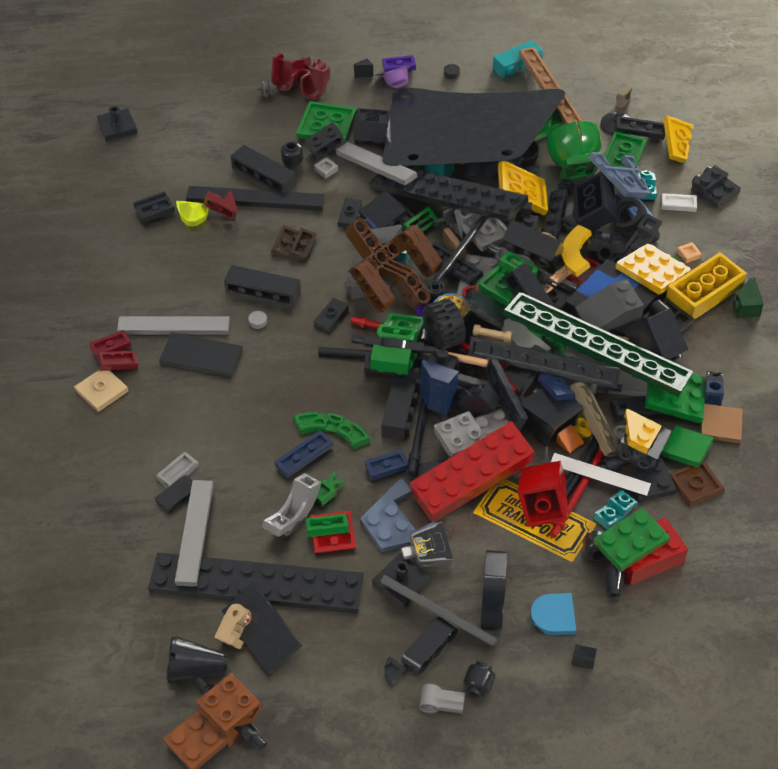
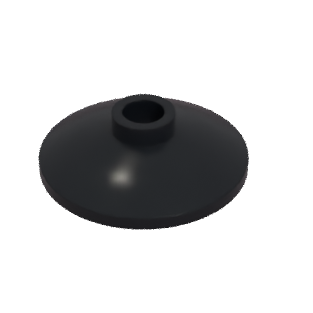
[600,112,631,135]

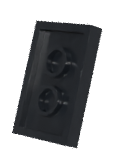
[464,152,523,187]

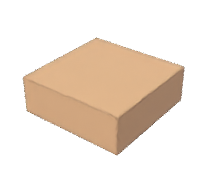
[676,242,702,263]

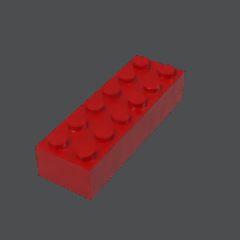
[410,421,535,522]

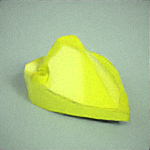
[176,201,209,227]

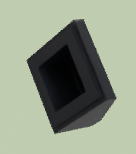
[354,58,374,78]
[571,644,597,669]

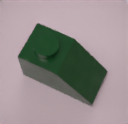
[733,277,764,318]

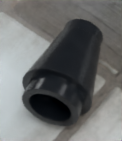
[605,565,626,598]

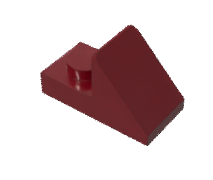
[204,190,238,221]

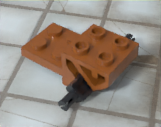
[163,673,267,769]

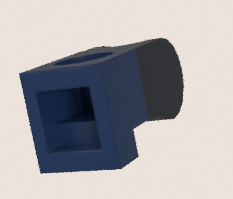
[704,371,724,406]

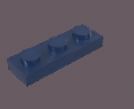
[274,430,333,478]

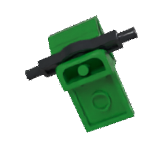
[477,243,559,306]
[351,313,437,375]

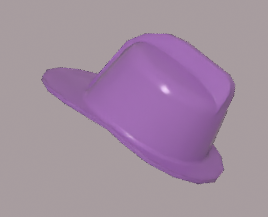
[374,66,410,88]

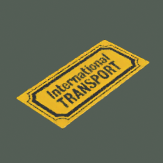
[473,479,597,562]

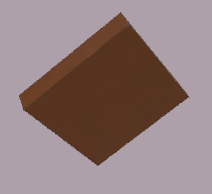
[670,460,725,508]

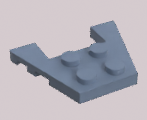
[588,152,650,198]
[360,478,436,552]

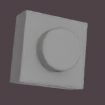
[314,157,338,179]

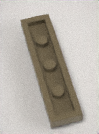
[570,382,619,456]

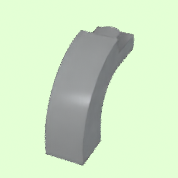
[262,473,322,537]

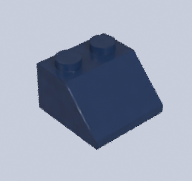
[419,360,459,415]

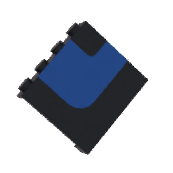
[564,259,662,337]

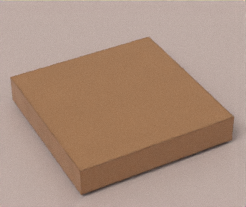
[701,404,743,444]

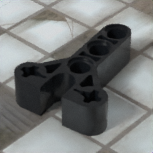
[480,550,507,629]

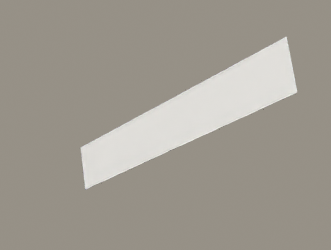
[551,453,651,496]

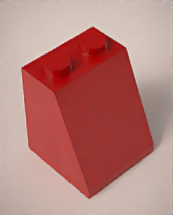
[518,461,568,527]

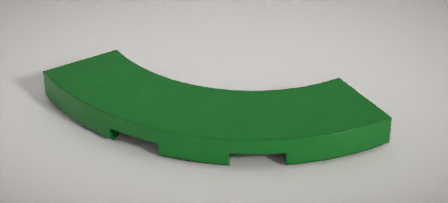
[293,412,370,449]

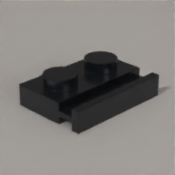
[133,191,175,223]

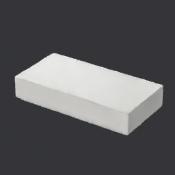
[661,194,697,212]

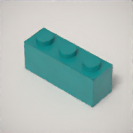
[493,40,543,79]

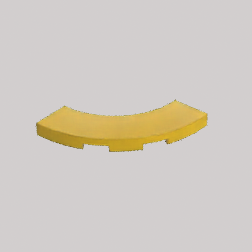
[562,225,592,277]

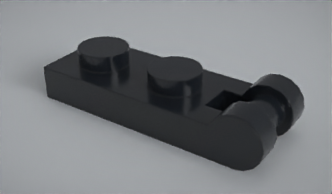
[610,396,664,422]

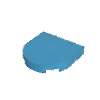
[531,593,576,635]

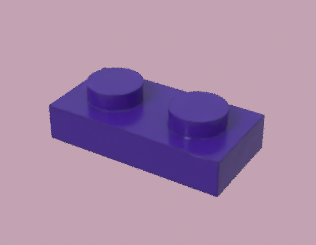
[382,55,416,72]

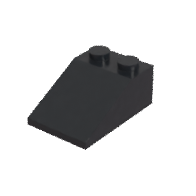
[353,108,390,144]

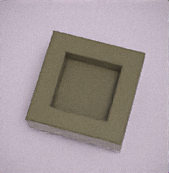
[616,85,632,109]

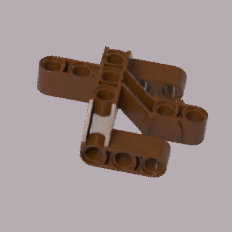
[345,219,443,313]

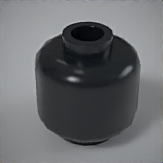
[281,141,303,167]
[583,531,607,562]
[463,661,496,697]

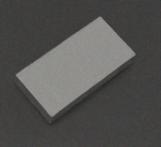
[156,452,199,488]

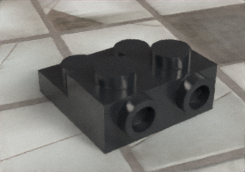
[691,165,741,208]

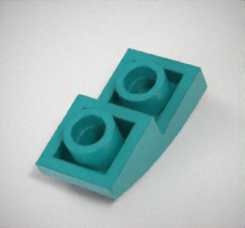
[638,171,657,200]
[593,490,637,530]

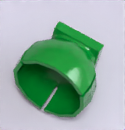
[546,121,601,179]

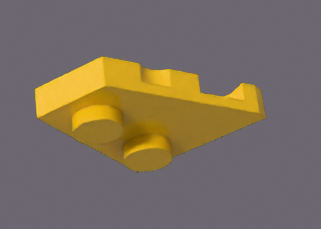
[624,409,661,454]

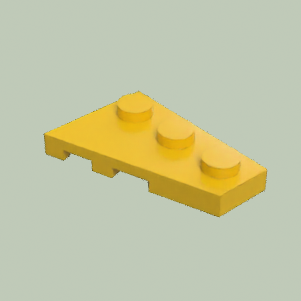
[663,116,694,163]

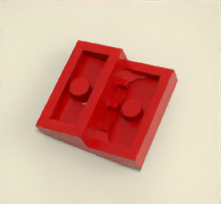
[310,511,356,554]

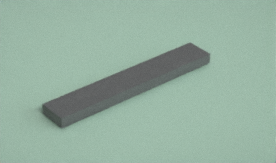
[381,575,499,646]

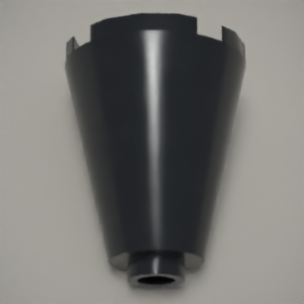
[167,636,228,681]

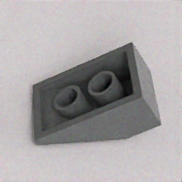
[575,279,644,331]

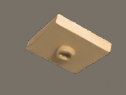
[74,369,128,412]

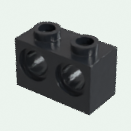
[305,122,345,161]

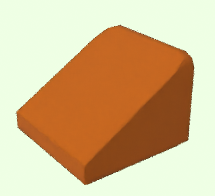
[556,425,584,454]

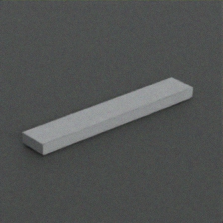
[335,142,417,185]
[117,316,230,335]
[175,480,213,586]

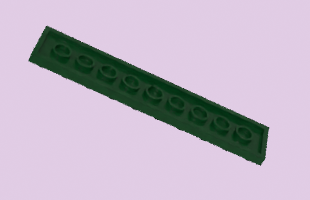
[503,292,693,397]

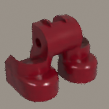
[271,53,331,100]

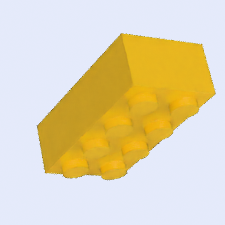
[666,252,747,320]

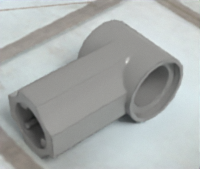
[419,684,465,714]

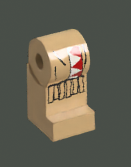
[214,604,251,650]

